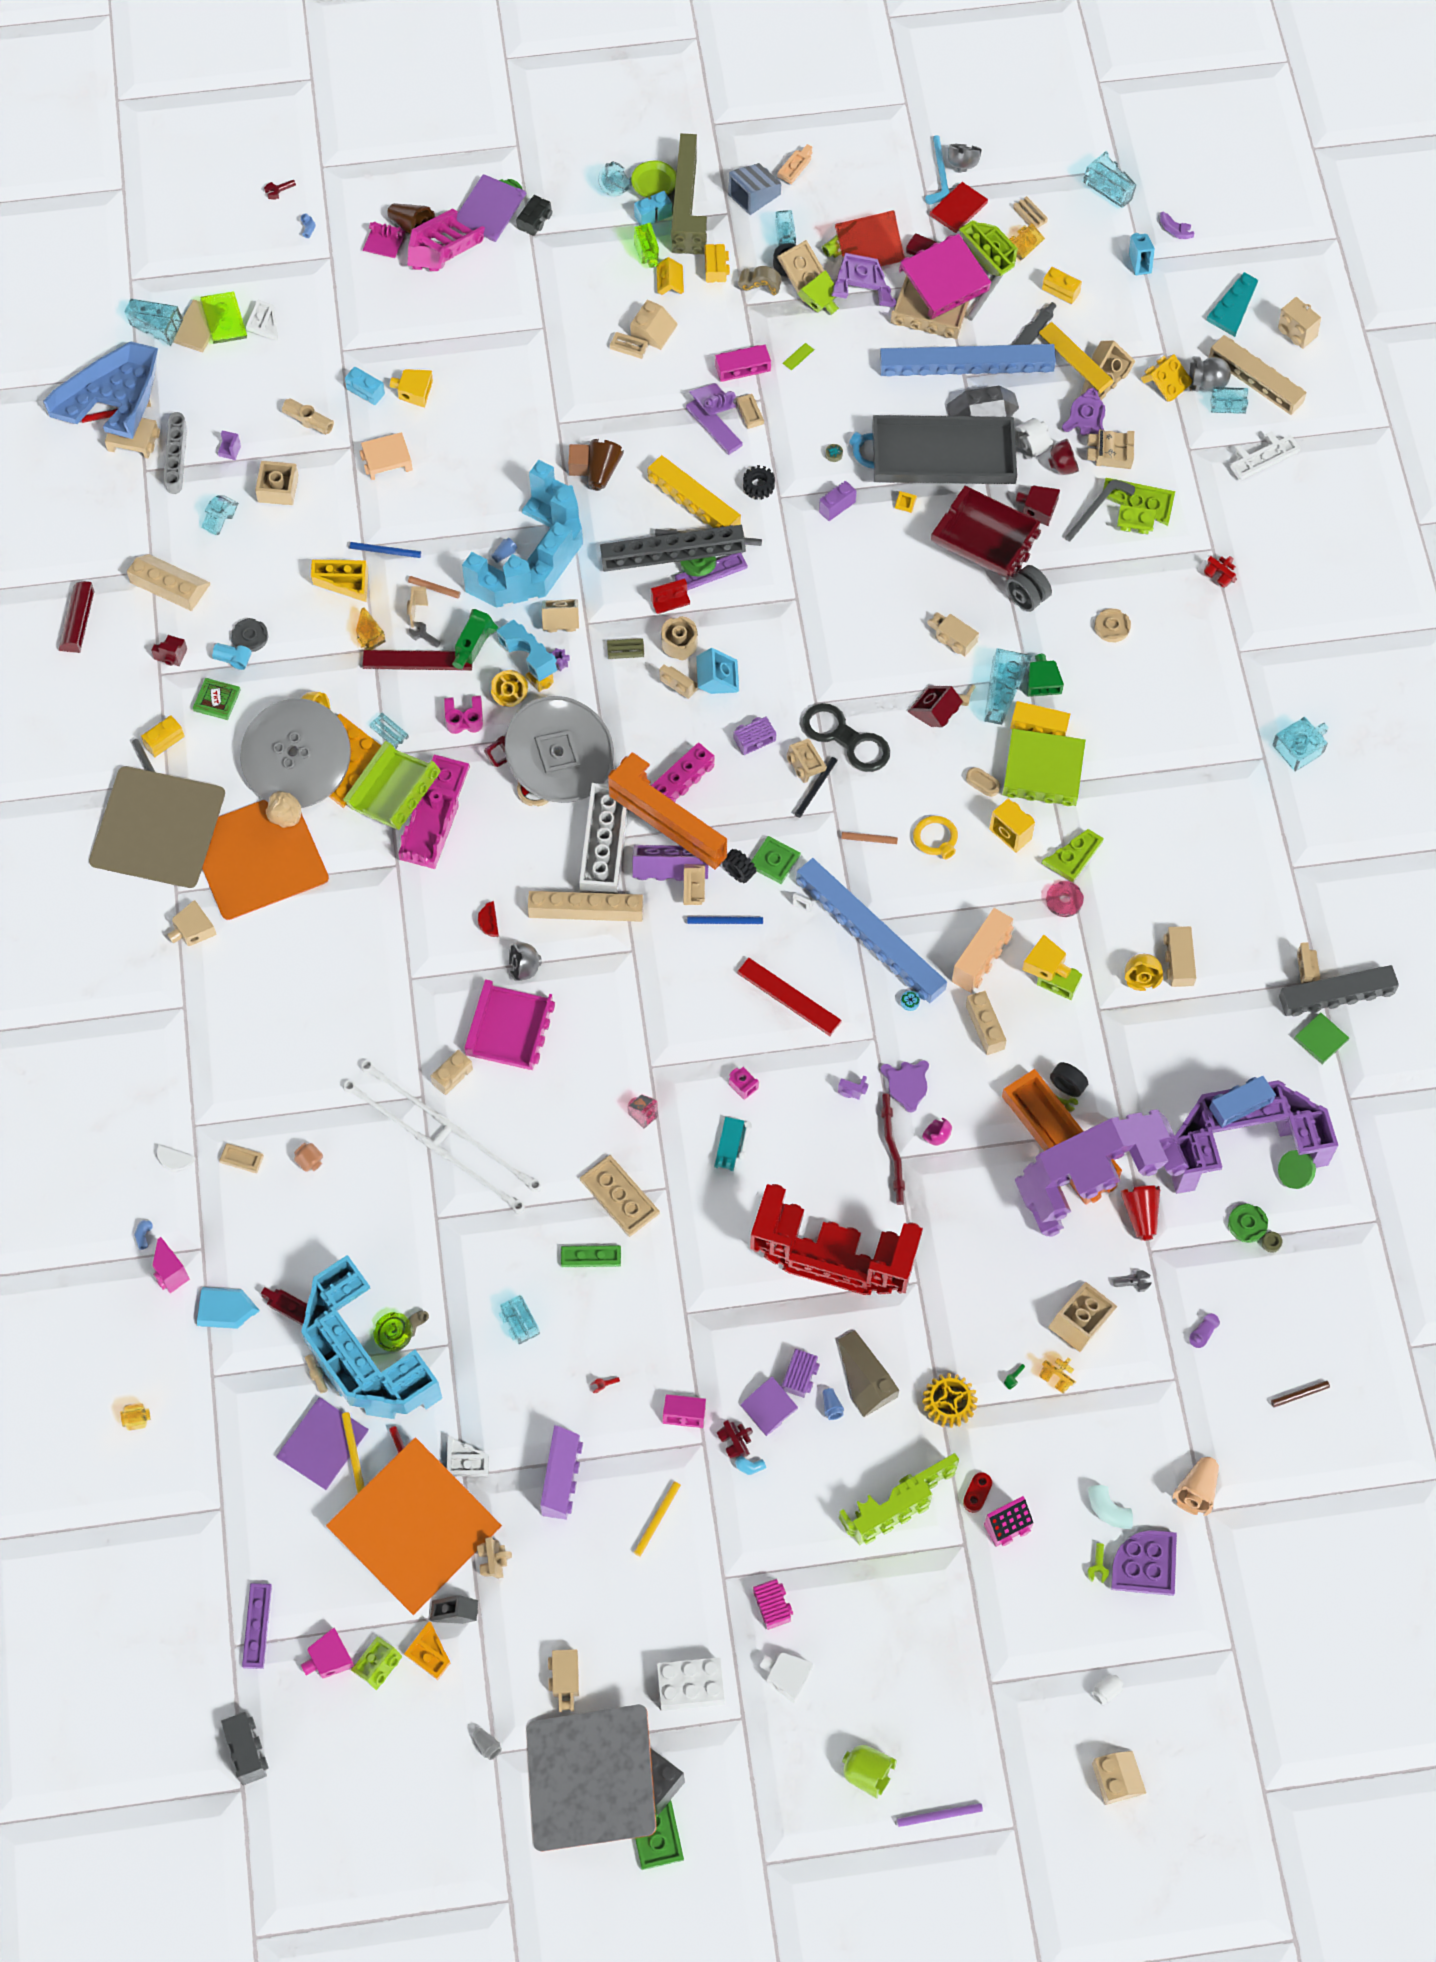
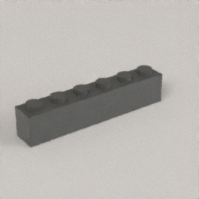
[1279,965,1399,1017]

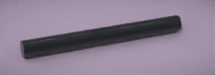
[795,757,838,818]

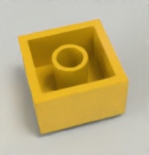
[989,798,1035,853]

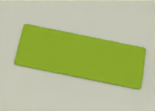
[782,343,815,370]

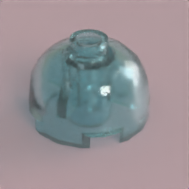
[598,161,632,197]

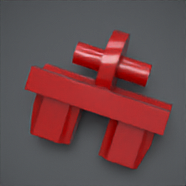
[1204,556,1237,588]

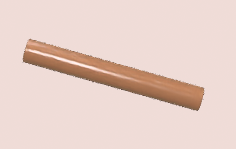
[408,576,461,599]
[841,832,898,845]

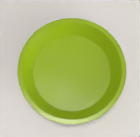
[631,160,676,199]

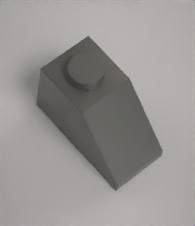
[430,1595,478,1624]

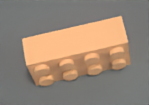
[952,908,1014,993]

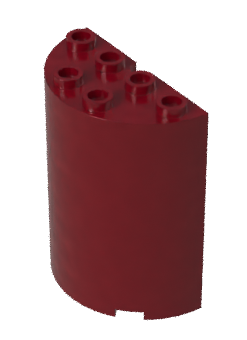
[931,485,1041,579]

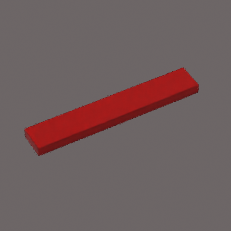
[737,958,842,1036]

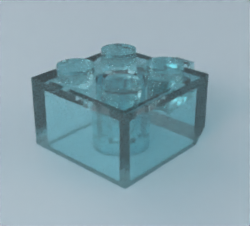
[1272,716,1329,772]

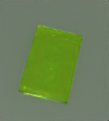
[200,291,247,344]

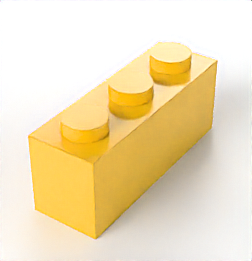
[1010,701,1071,736]

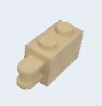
[927,612,979,657]
[548,1649,579,1712]

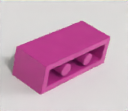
[715,344,771,382]

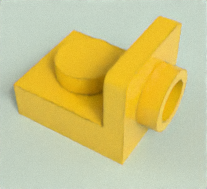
[525,672,554,692]

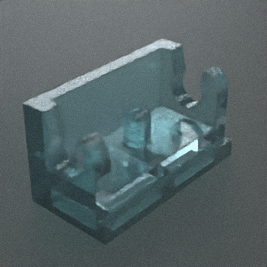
[1210,387,1249,414]

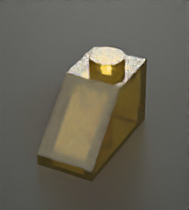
[356,607,386,650]

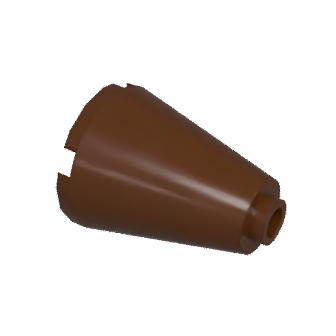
[387,203,435,235]
[588,439,624,491]

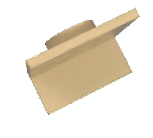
[407,586,428,628]

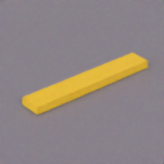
[1039,321,1114,394]

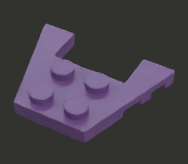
[832,253,896,308]

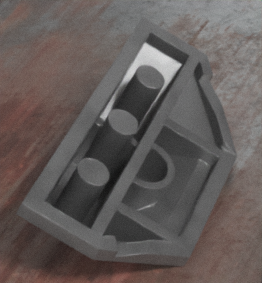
[947,385,1019,417]

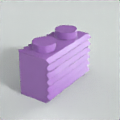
[819,481,857,521]
[733,716,776,756]
[782,1349,820,1398]

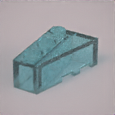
[124,298,183,346]

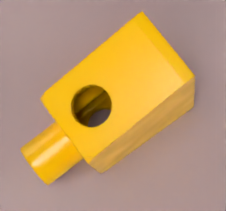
[390,369,433,408]
[1022,934,1072,981]

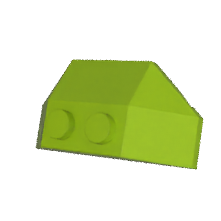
[959,220,1018,276]

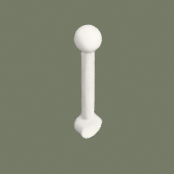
[738,1121,752,1159]

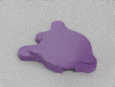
[1062,388,1106,436]
[881,1060,929,1113]

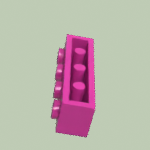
[651,742,715,802]

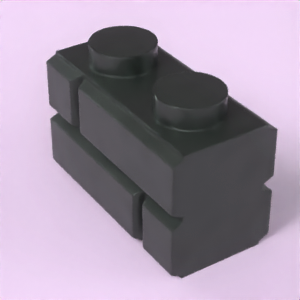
[516,195,553,236]

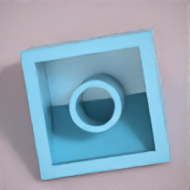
[696,648,739,694]

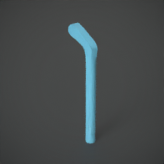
[925,135,949,205]

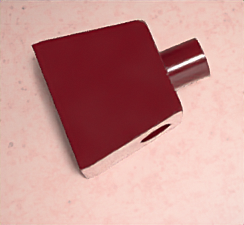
[1015,485,1060,526]

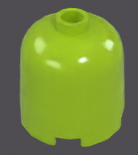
[842,1745,897,1799]

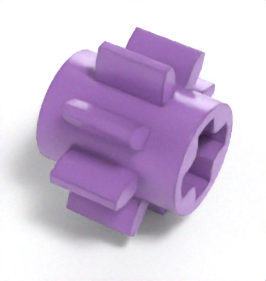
[549,648,570,672]

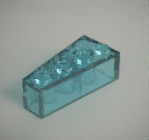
[984,648,1033,725]

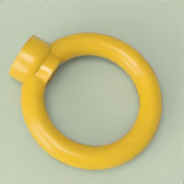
[913,816,958,860]

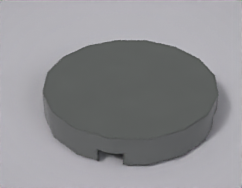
[232,618,269,652]

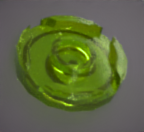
[373,1312,413,1352]

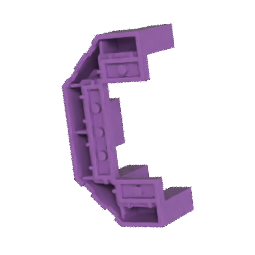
[1171,1080,1339,1194]
[1015,1109,1189,1237]

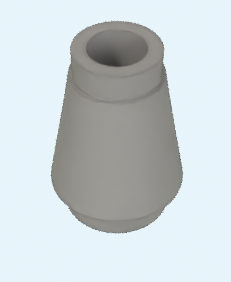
[472,1728,502,1760]

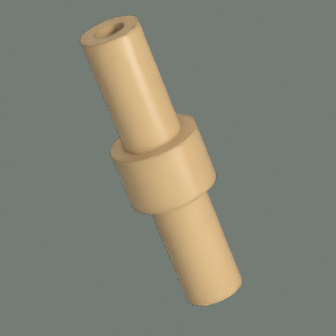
[305,1354,328,1394]

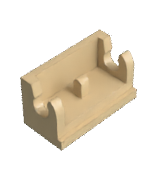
[683,864,705,905]

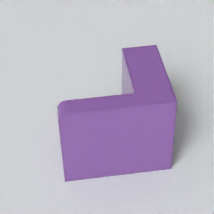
[218,430,241,460]

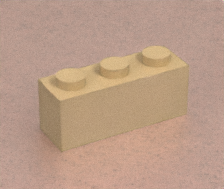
[1163,926,1197,987]
[966,991,1007,1055]

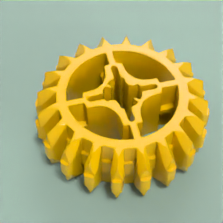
[922,1373,978,1428]

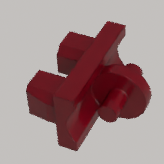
[716,1420,753,1459]

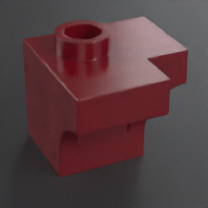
[151,635,188,667]

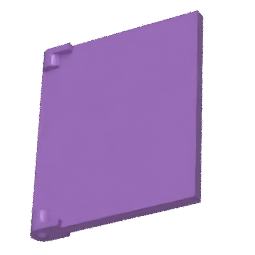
[456,174,527,242]
[276,1397,369,1490]

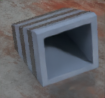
[728,163,782,216]

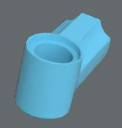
[212,643,252,670]

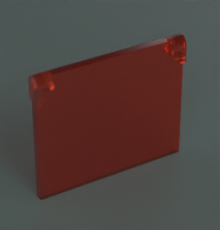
[835,210,905,267]

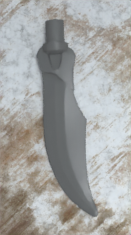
[1012,302,1057,345]

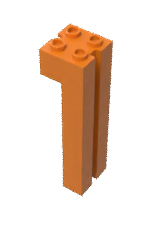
[608,752,727,870]
[1002,1069,1122,1205]

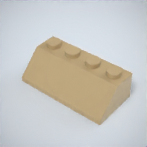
[127,554,211,611]

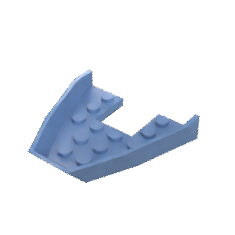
[43,341,158,439]

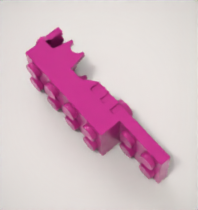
[398,754,470,869]

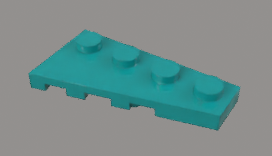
[1206,272,1259,337]

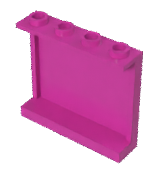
[899,234,992,320]
[464,979,555,1071]

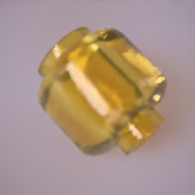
[120,1402,151,1431]

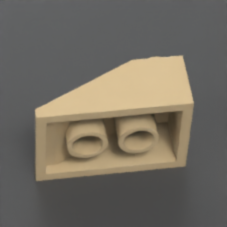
[1048,1282,1118,1352]

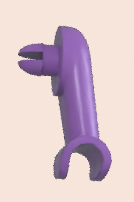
[1189,1313,1220,1348]

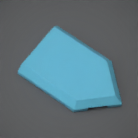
[197,1287,260,1329]

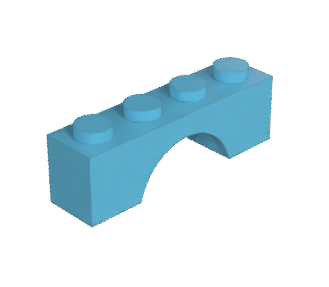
[496,619,557,682]

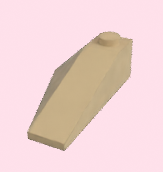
[1080,340,1135,400]

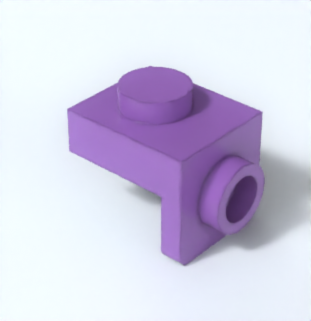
[838,1075,869,1100]

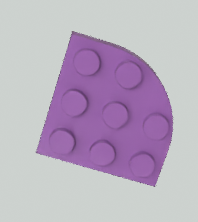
[1111,1530,1177,1596]

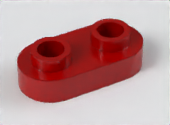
[963,1472,992,1513]

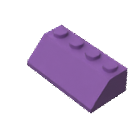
[633,845,709,881]
[540,1425,583,1520]

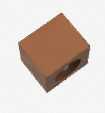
[568,444,589,476]

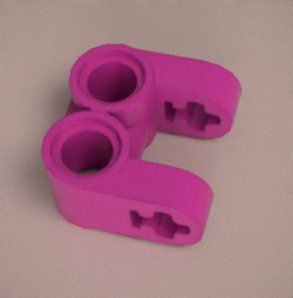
[444,695,483,734]

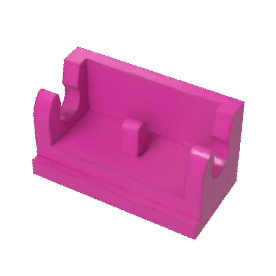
[663,1394,706,1428]

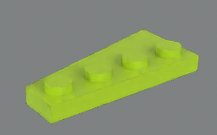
[1102,478,1176,526]

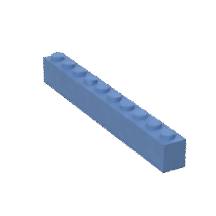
[880,344,1056,377]
[796,858,947,1004]

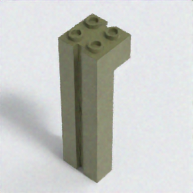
[671,133,707,255]

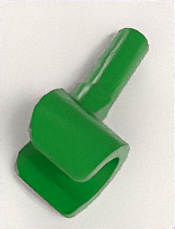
[1004,1364,1025,1390]

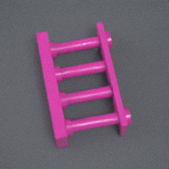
[409,208,485,264]

